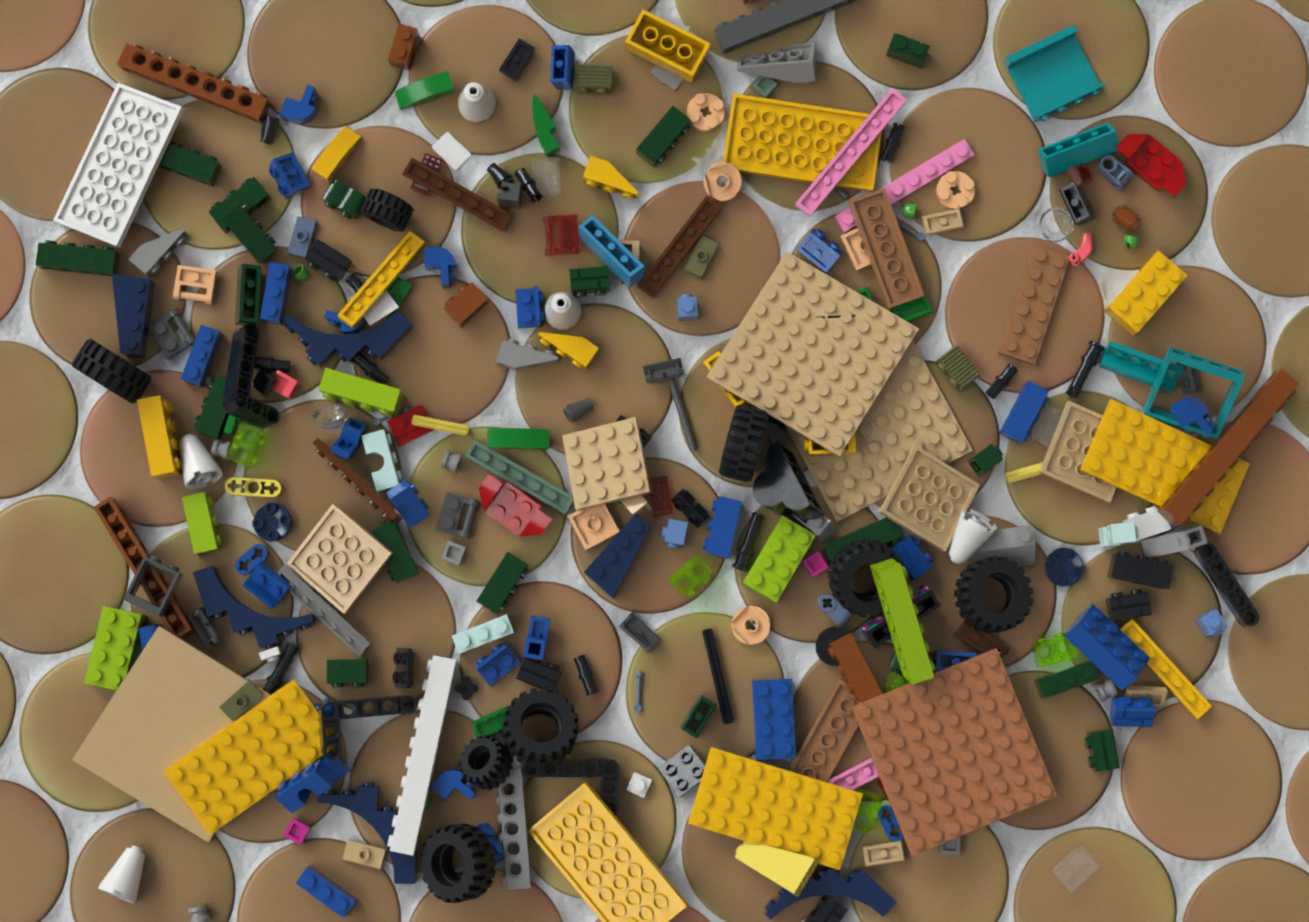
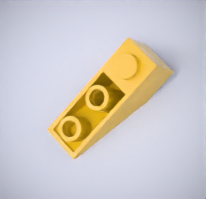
[583,155,638,200]
[538,332,599,369]

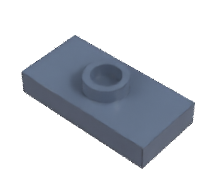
[287,216,317,258]

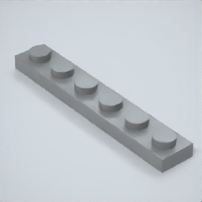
[277,564,370,657]

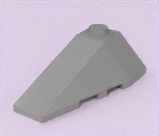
[737,42,817,84]
[952,525,1035,567]

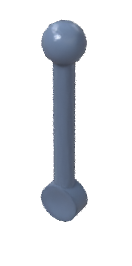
[898,222,925,241]
[372,406,411,426]
[634,671,643,712]

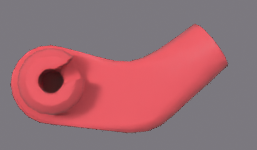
[1069,233,1093,266]

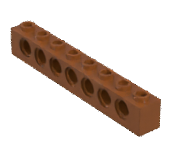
[117,43,271,124]
[94,497,195,639]

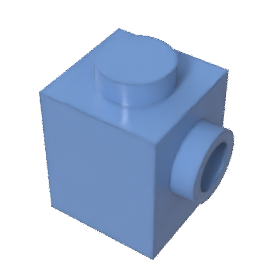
[677,294,698,321]
[661,519,688,549]
[1194,609,1227,637]

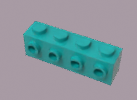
[1038,122,1118,177]

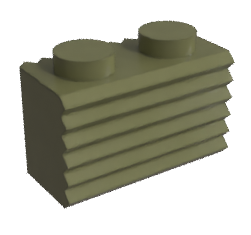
[573,64,612,95]
[937,345,980,391]

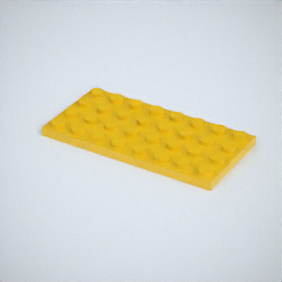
[723,93,882,192]
[1080,399,1250,534]
[163,678,335,835]
[688,747,863,870]
[527,781,688,922]

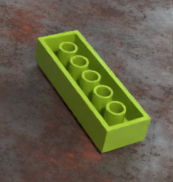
[870,558,935,685]

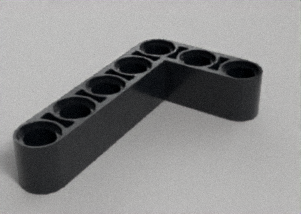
[223,324,280,429]
[318,695,418,760]
[522,759,619,815]

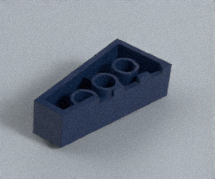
[112,274,155,358]
[584,514,651,599]

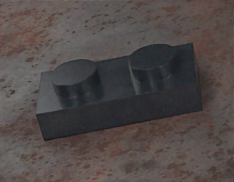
[499,38,535,81]
[766,416,793,445]

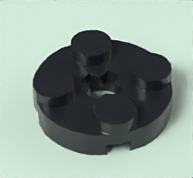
[815,627,849,666]

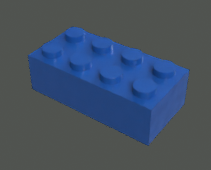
[1064,604,1150,690]
[751,679,796,760]

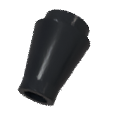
[260,115,281,145]
[487,163,514,191]

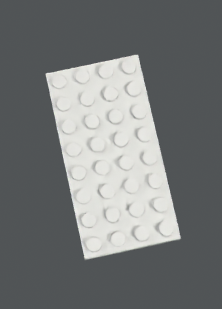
[53,83,185,248]

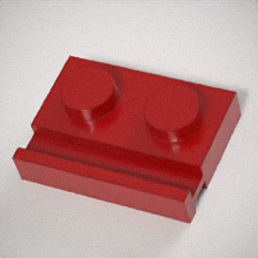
[387,404,434,447]

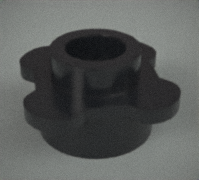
[455,677,478,700]

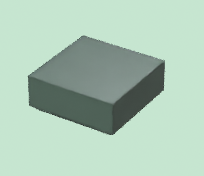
[751,76,778,98]

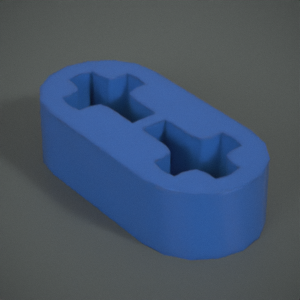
[235,544,269,575]
[877,805,903,841]

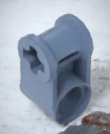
[1096,155,1134,191]
[817,594,853,628]

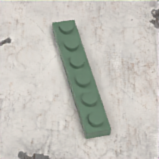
[465,440,574,515]

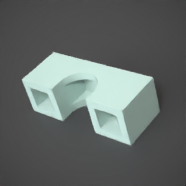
[361,429,403,493]
[1098,522,1139,548]
[452,614,515,655]

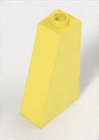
[735,841,818,897]

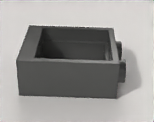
[123,555,184,617]

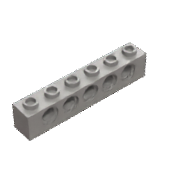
[496,768,532,890]

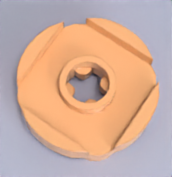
[687,93,725,132]
[703,161,742,201]
[936,171,975,210]
[731,606,770,645]

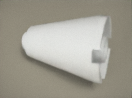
[458,82,496,123]
[543,292,582,330]
[179,434,223,490]
[948,508,997,564]
[98,845,145,904]

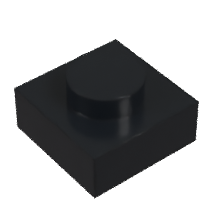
[251,369,278,396]

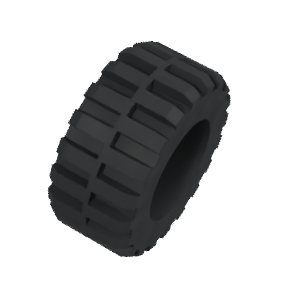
[72,339,151,404]
[719,404,769,483]
[828,539,907,618]
[954,556,1033,633]
[502,688,579,768]
[420,823,497,903]

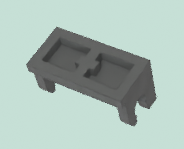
[497,182,523,210]
[619,613,661,653]

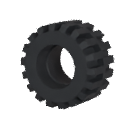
[360,189,414,232]
[459,735,514,790]

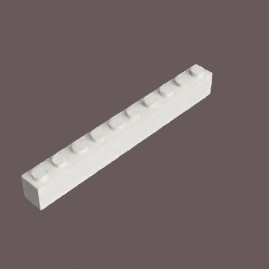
[387,655,457,856]

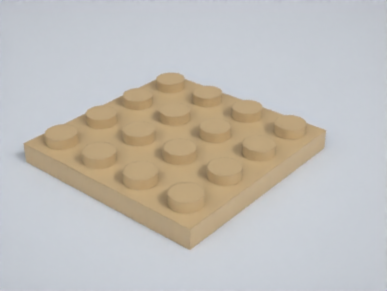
[1039,401,1116,503]
[562,417,651,511]
[878,445,980,552]
[287,503,393,614]

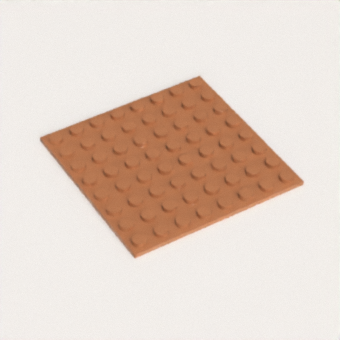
[851,648,1057,856]

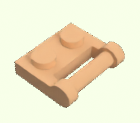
[173,265,217,305]

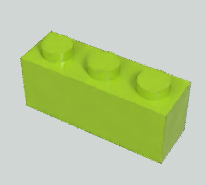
[182,492,222,555]

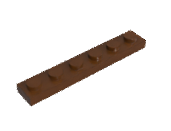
[402,158,512,232]
[637,196,722,299]
[313,438,403,524]

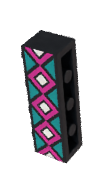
[859,585,941,648]

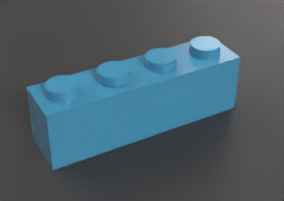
[578,215,645,288]

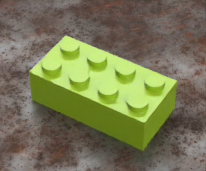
[319,368,404,418]
[742,515,816,603]
[84,606,147,690]

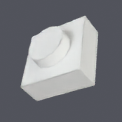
[259,646,283,663]
[626,772,652,798]

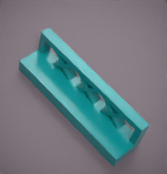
[1099,341,1184,393]

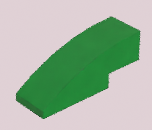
[395,71,454,110]
[532,95,560,158]
[487,428,550,450]

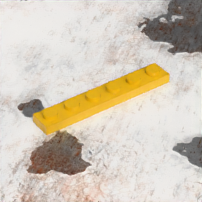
[337,231,425,329]
[1119,618,1212,719]

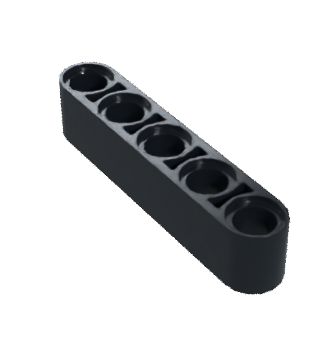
[1194,542,1259,627]

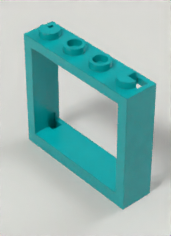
[1143,346,1245,439]

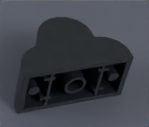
[753,441,825,520]

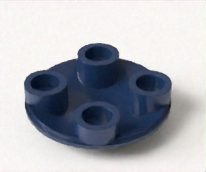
[252,503,292,542]
[1045,548,1084,586]

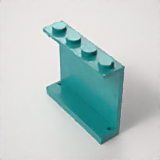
[1004,25,1106,122]

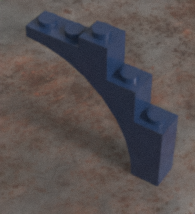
[283,311,413,367]
[193,566,316,650]
[317,782,417,884]
[764,866,897,920]

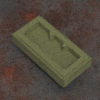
[684,235,718,278]
[219,680,263,721]

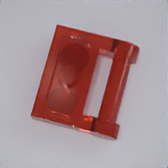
[543,215,579,256]

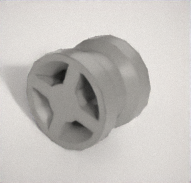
[211,439,232,461]
[441,449,462,473]
[1094,678,1117,702]
[188,904,211,922]

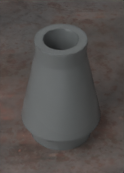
[563,398,593,423]

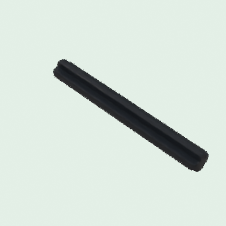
[702,628,734,724]

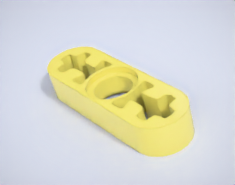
[225,477,283,498]

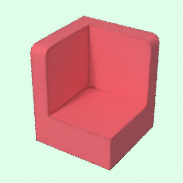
[272,370,300,400]

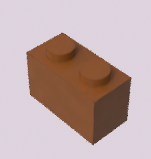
[388,23,420,71]
[444,282,489,328]

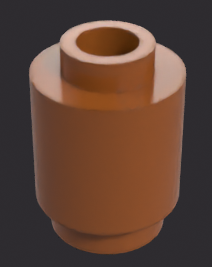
[1112,205,1141,232]

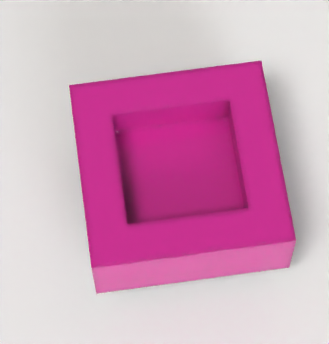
[802,551,829,578]
[283,818,311,845]

